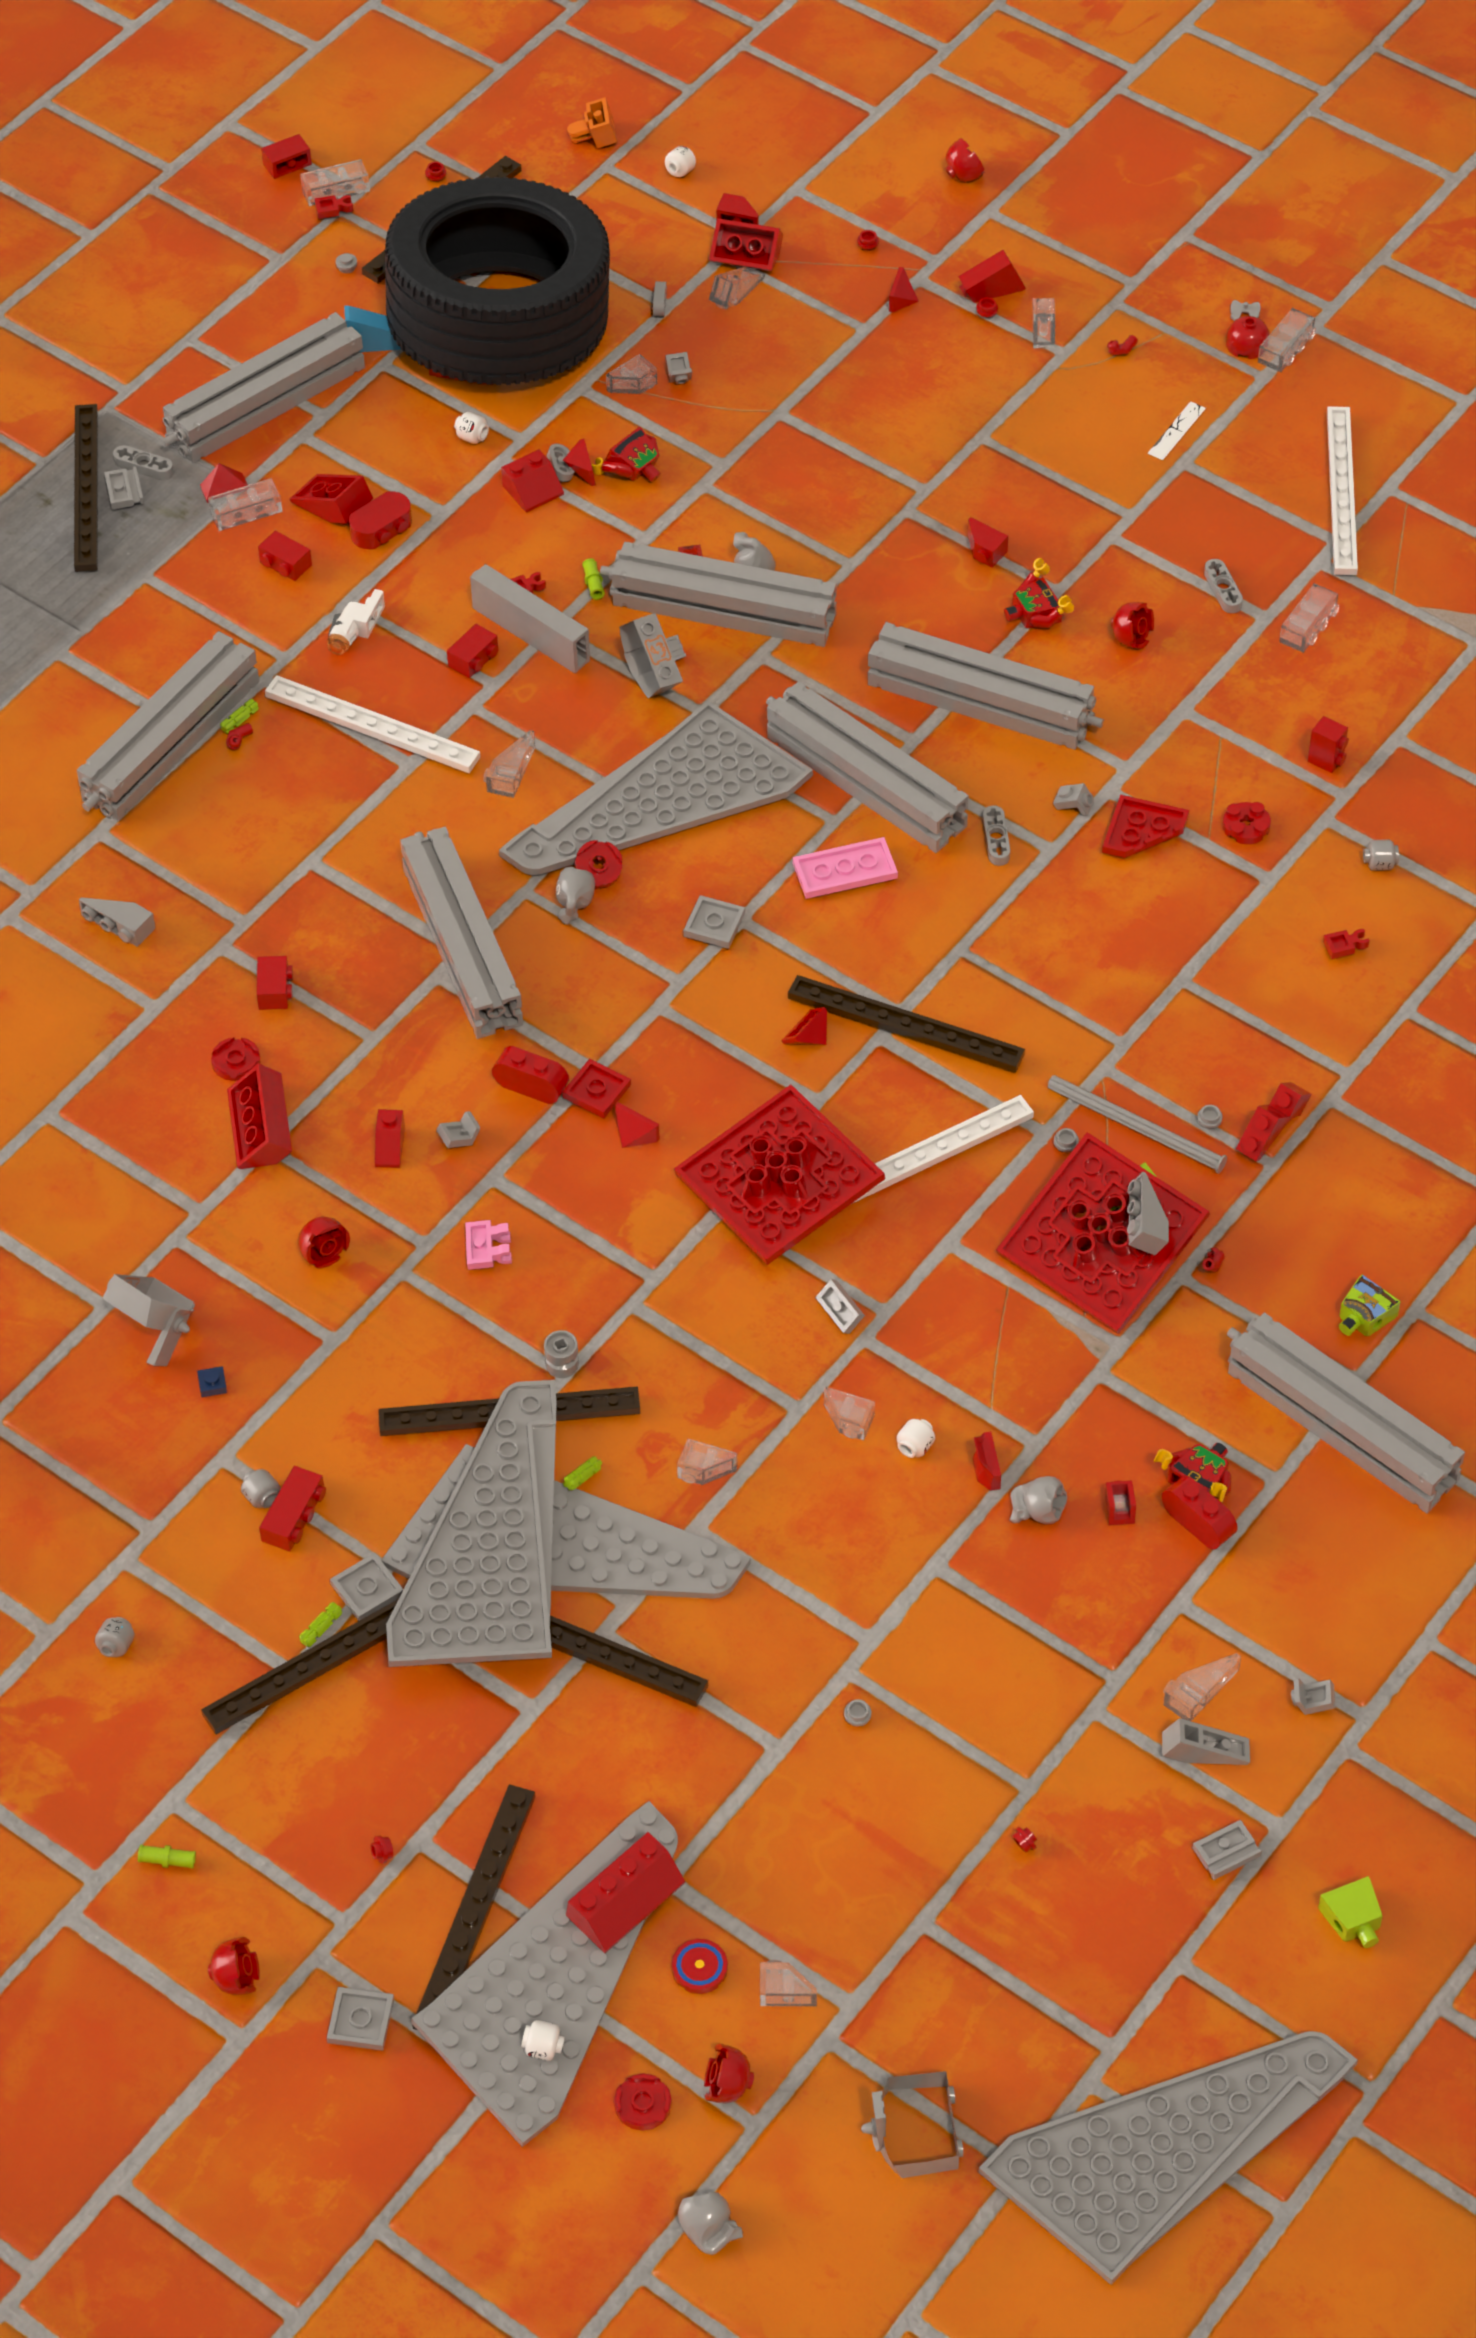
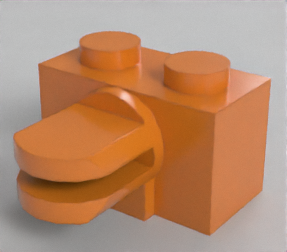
[567,97,617,148]

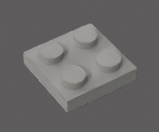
[683,895,745,949]
[330,1553,404,1621]
[327,1987,394,2051]

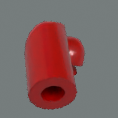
[1107,335,1138,356]
[1202,1247,1225,1273]

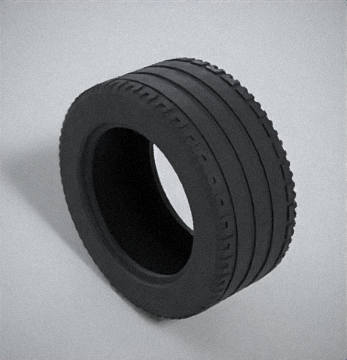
[385,177,610,385]

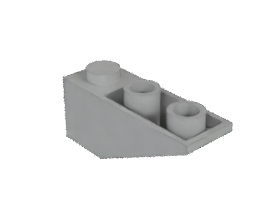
[79,897,156,947]
[1127,1172,1169,1255]

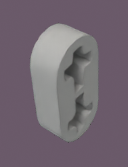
[653,281,667,317]

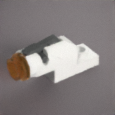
[327,589,385,655]

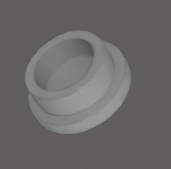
[336,253,357,273]
[1197,1105,1222,1129]
[1054,1128,1079,1152]
[844,1699,871,1726]

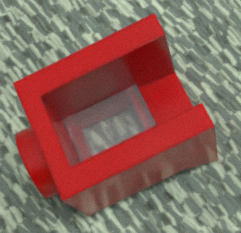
[1105,1480,1136,1526]

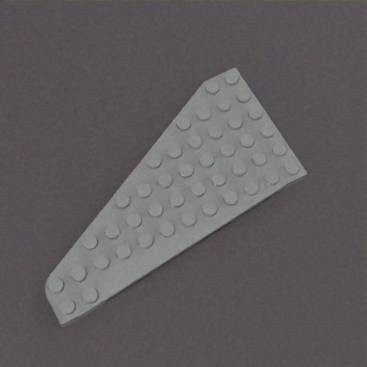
[499,700,813,876]
[386,1380,557,1667]
[381,1444,751,1599]
[411,1801,678,2147]
[979,2031,1358,2285]

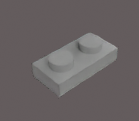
[815,1279,865,1334]

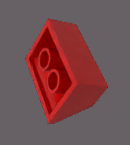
[709,218,783,271]

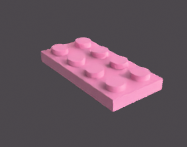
[793,837,898,899]

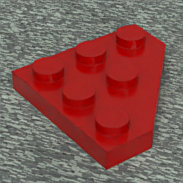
[1102,794,1189,858]

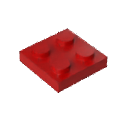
[562,1058,631,1118]

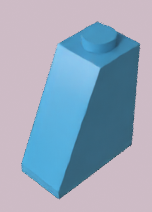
[344,306,401,352]

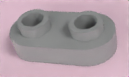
[547,444,575,482]

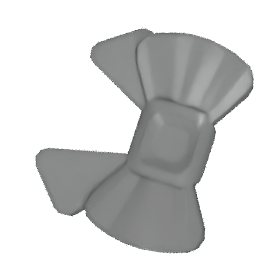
[1230,300,1261,321]

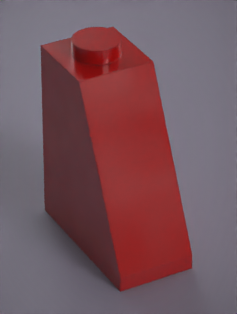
[958,250,1026,303]

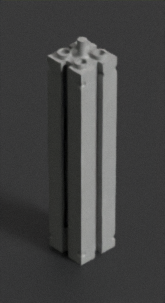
[161,312,365,463]
[600,542,837,647]
[868,622,1104,750]
[77,631,259,821]
[766,681,969,853]
[400,826,523,1039]
[1227,1312,1465,1514]

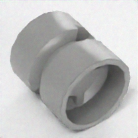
[544,1330,579,1378]

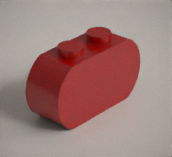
[349,491,412,549]
[492,1046,569,1104]
[1162,1475,1238,1550]

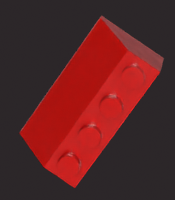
[227,1063,292,1169]
[566,1832,685,1954]

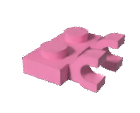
[465,1220,512,1270]

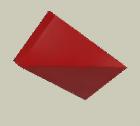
[889,267,919,312]
[563,439,596,486]
[200,463,250,503]
[781,1007,827,1045]
[615,1102,660,1148]

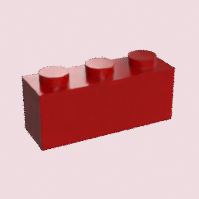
[259,1465,326,1552]

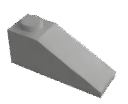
[1162,1718,1250,1765]

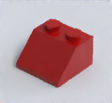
[501,449,564,513]

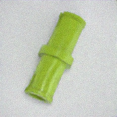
[582,558,605,600]
[138,1845,196,1869]

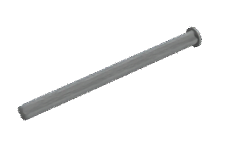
[1048,1075,1227,1174]

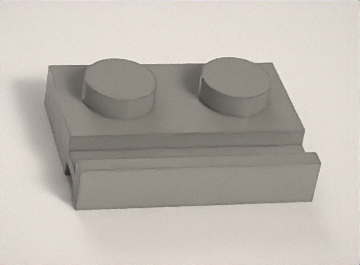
[104,467,144,510]
[1192,1820,1262,1880]

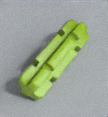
[220,699,259,734]
[563,1456,602,1491]
[299,1602,342,1647]

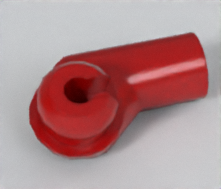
[226,722,253,750]

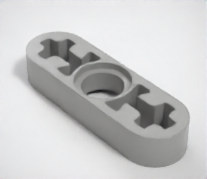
[113,445,174,480]
[1204,559,1243,613]
[983,806,1010,866]

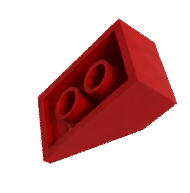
[289,474,373,524]

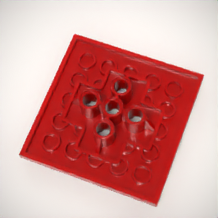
[674,1084,885,1265]
[996,1132,1210,1334]

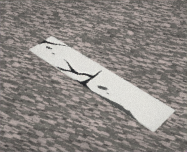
[1147,401,1206,460]

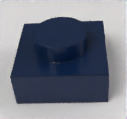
[197,1366,227,1397]

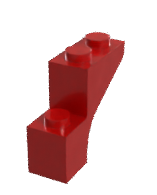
[1236,1082,1312,1161]

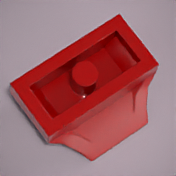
[972,1431,1001,1491]

